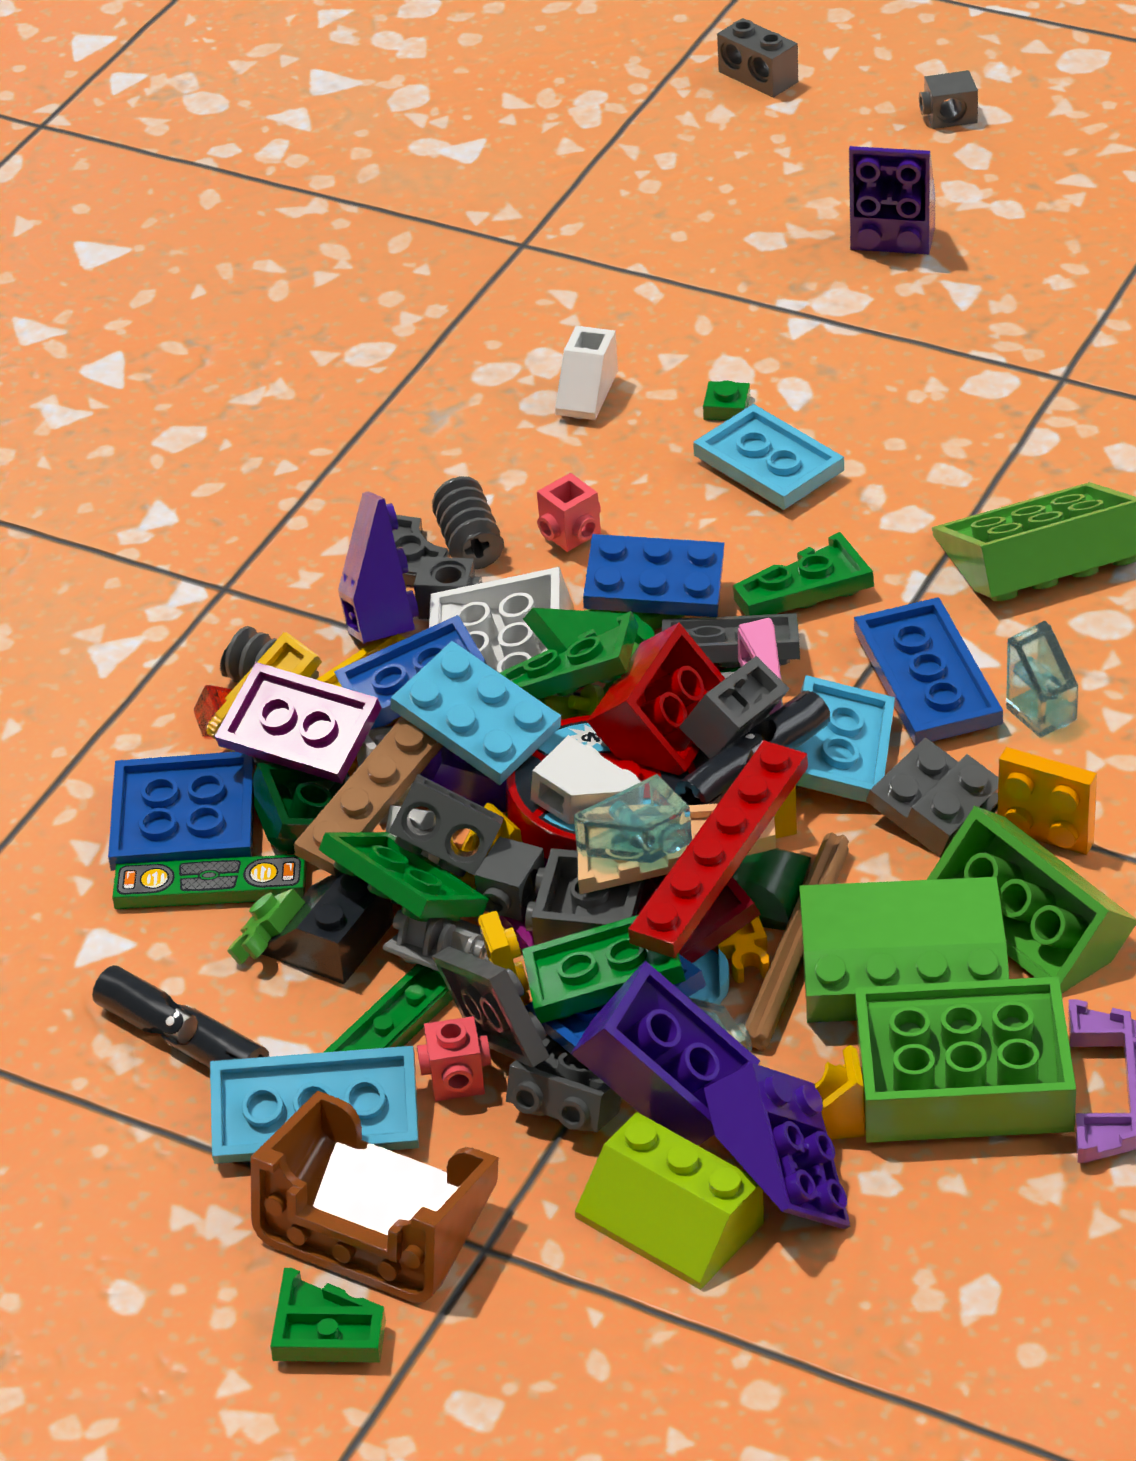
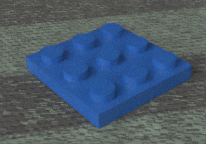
[108,752,255,871]

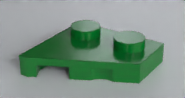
[270,1268,386,1363]

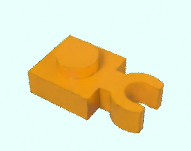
[715,916,769,983]

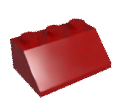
[587,622,725,776]

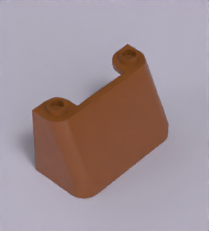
[251,1091,499,1303]

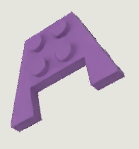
[1068,999,1136,1163]

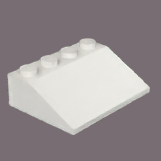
[429,567,574,700]

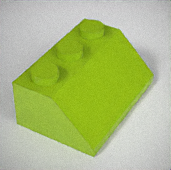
[575,1112,764,1290]

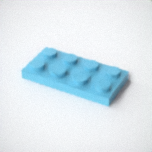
[210,1046,419,1164]

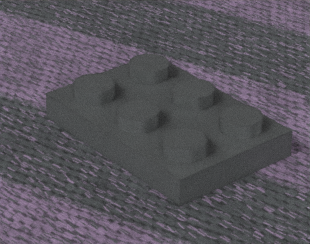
[662,613,800,668]
[432,946,550,1067]

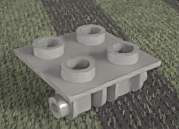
[383,909,488,971]

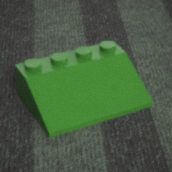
[932,482,1136,601]
[799,877,1009,1023]
[855,976,1076,1143]

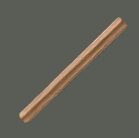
[742,833,849,1050]

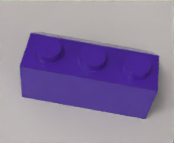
[571,961,760,1145]

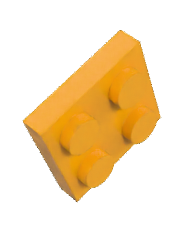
[998,747,1097,855]

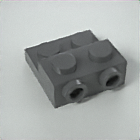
[866,737,998,858]
[525,848,646,945]
[506,1035,621,1132]

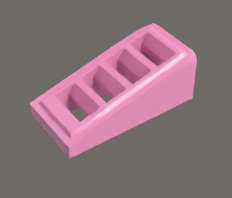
[738,618,781,715]

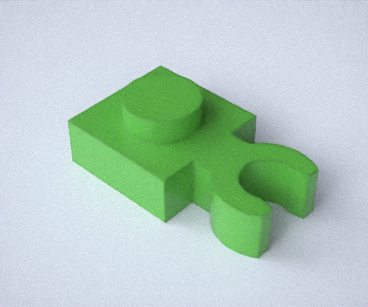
[227,889,305,965]

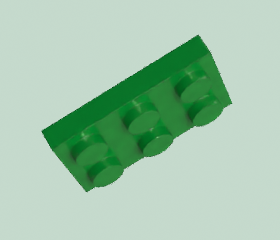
[318,832,489,922]
[522,915,686,1023]

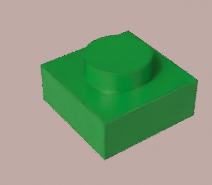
[703,380,750,421]

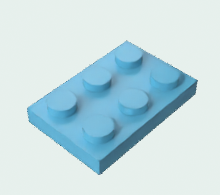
[693,404,844,510]
[391,641,561,785]
[795,675,895,803]

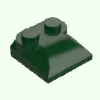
[253,763,350,854]
[732,848,811,930]

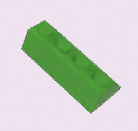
[927,806,1136,994]

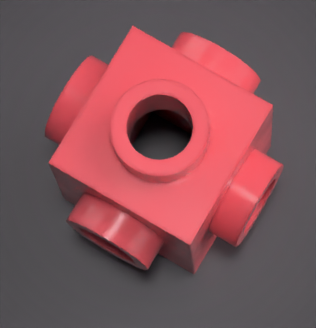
[537,473,601,552]
[417,1016,491,1102]

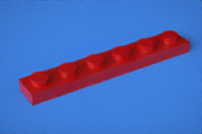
[628,740,808,958]

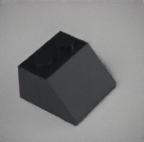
[262,871,394,984]

